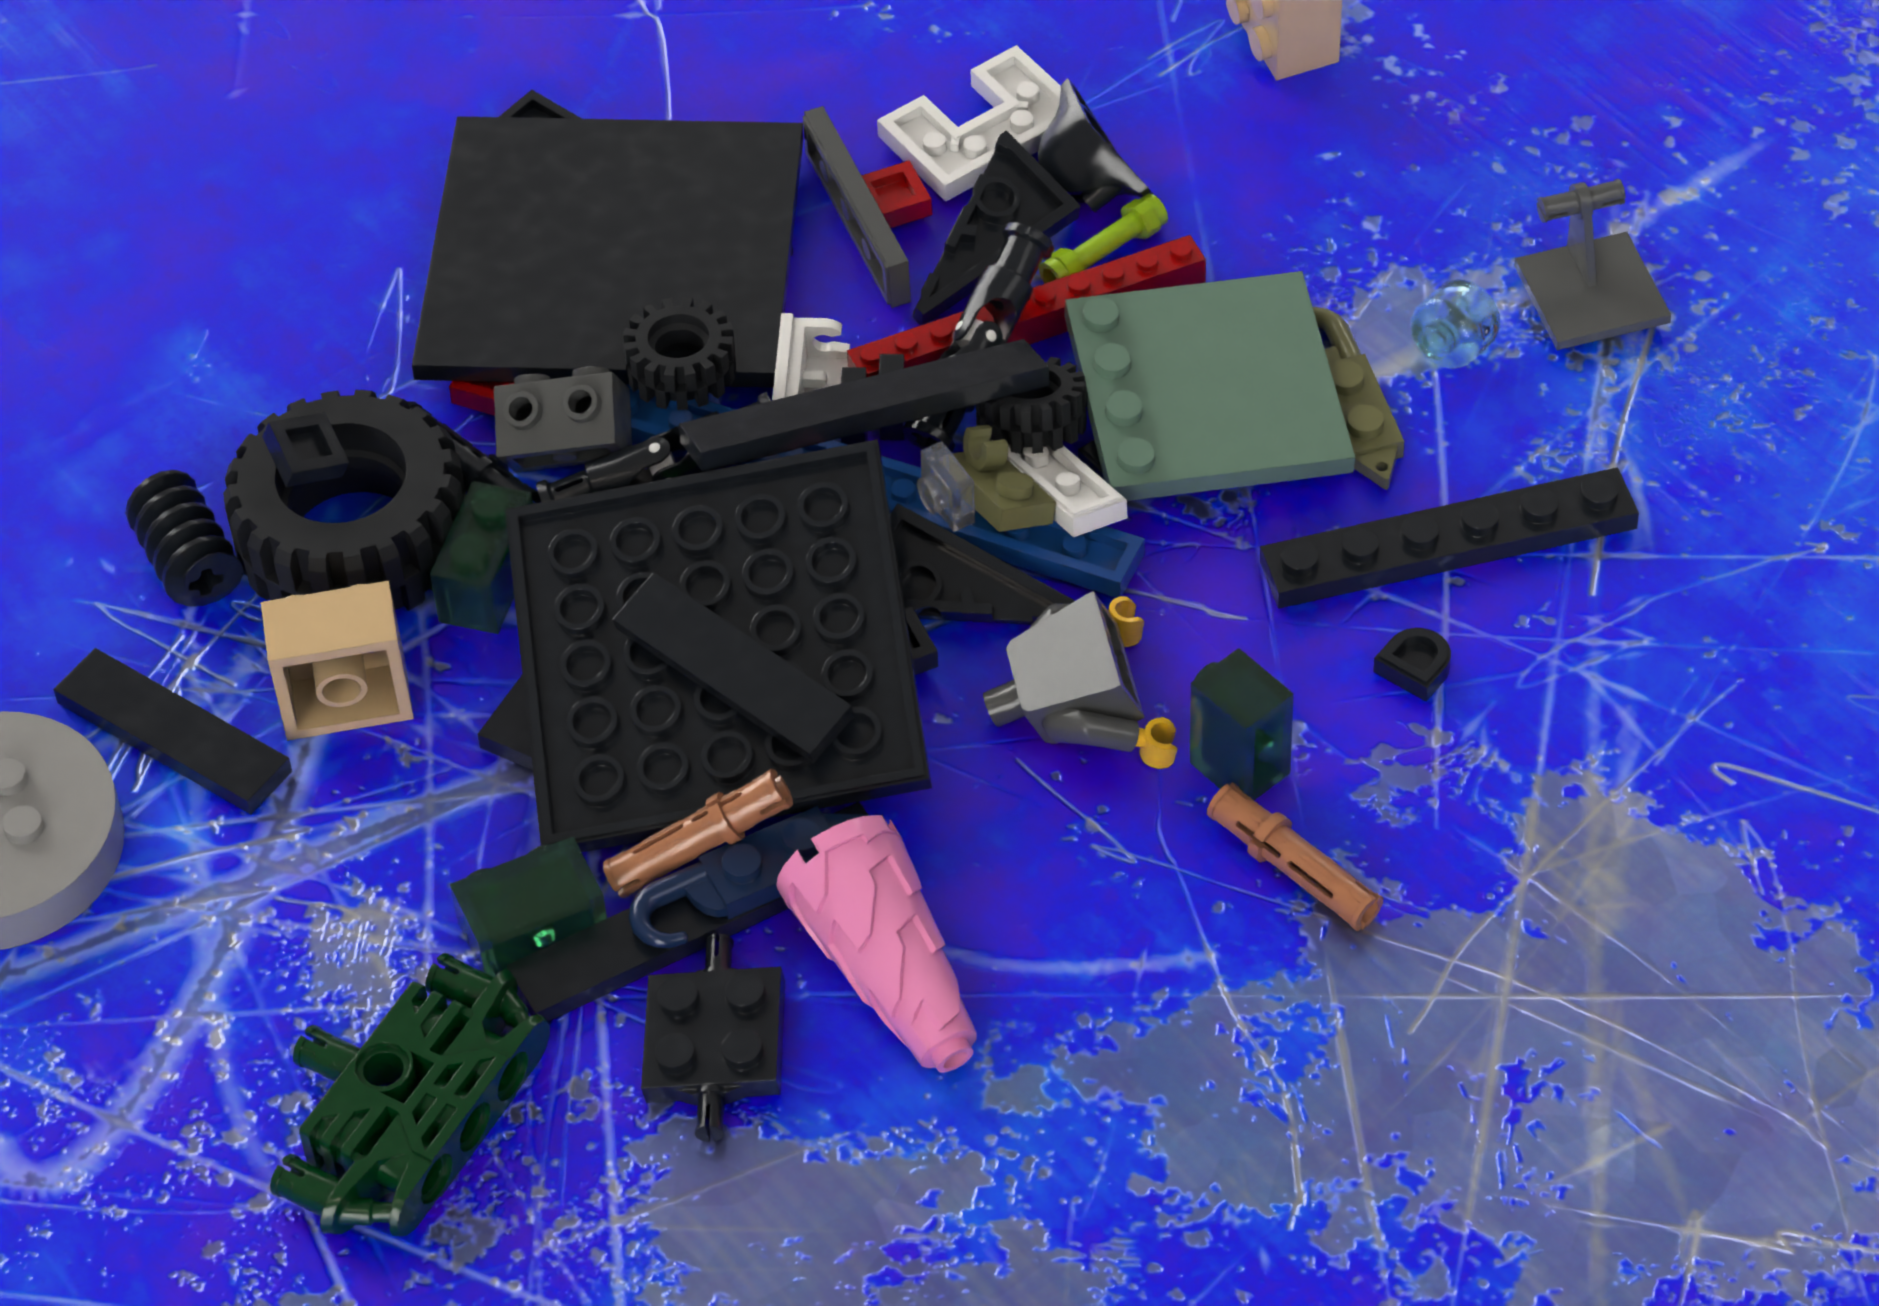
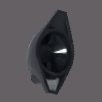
[1038,78,1154,213]

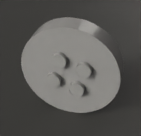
[0,711,125,950]

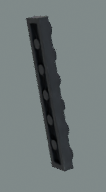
[1260,467,1639,609]

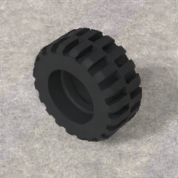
[223,390,471,611]

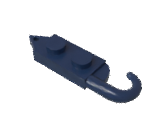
[628,806,869,948]

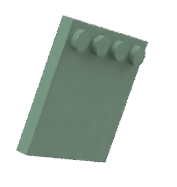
[1064,271,1355,501]

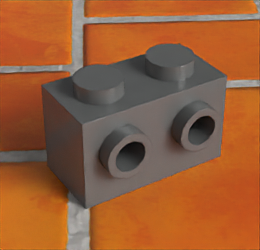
[494,366,632,473]

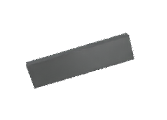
[803,106,911,308]

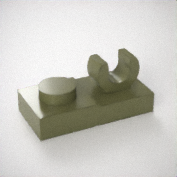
[938,425,1056,532]

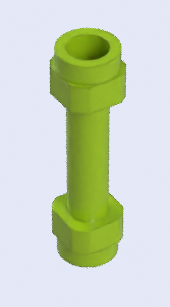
[1039,193,1168,284]

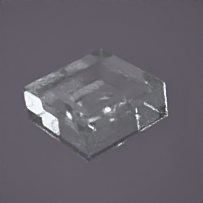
[917,441,975,532]

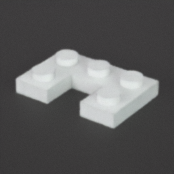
[877,45,1061,202]

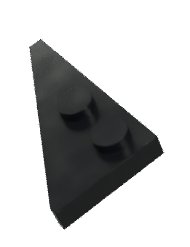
[912,130,1081,326]
[891,503,1075,625]

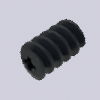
[125,470,244,606]

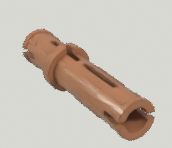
[603,768,793,898]
[1207,782,1384,931]

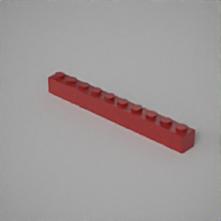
[847,235,1206,377]

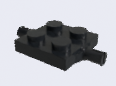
[641,934,785,1142]

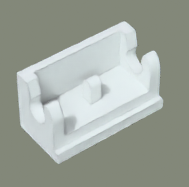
[772,313,850,442]

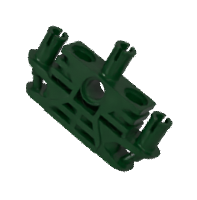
[270,953,550,1236]

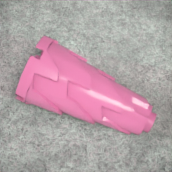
[776,815,977,1073]

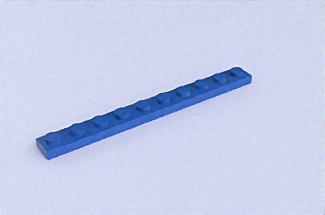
[627,385,1145,598]

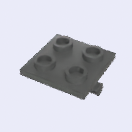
[1514,179,1671,350]

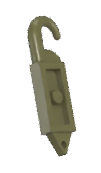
[1313,307,1404,490]

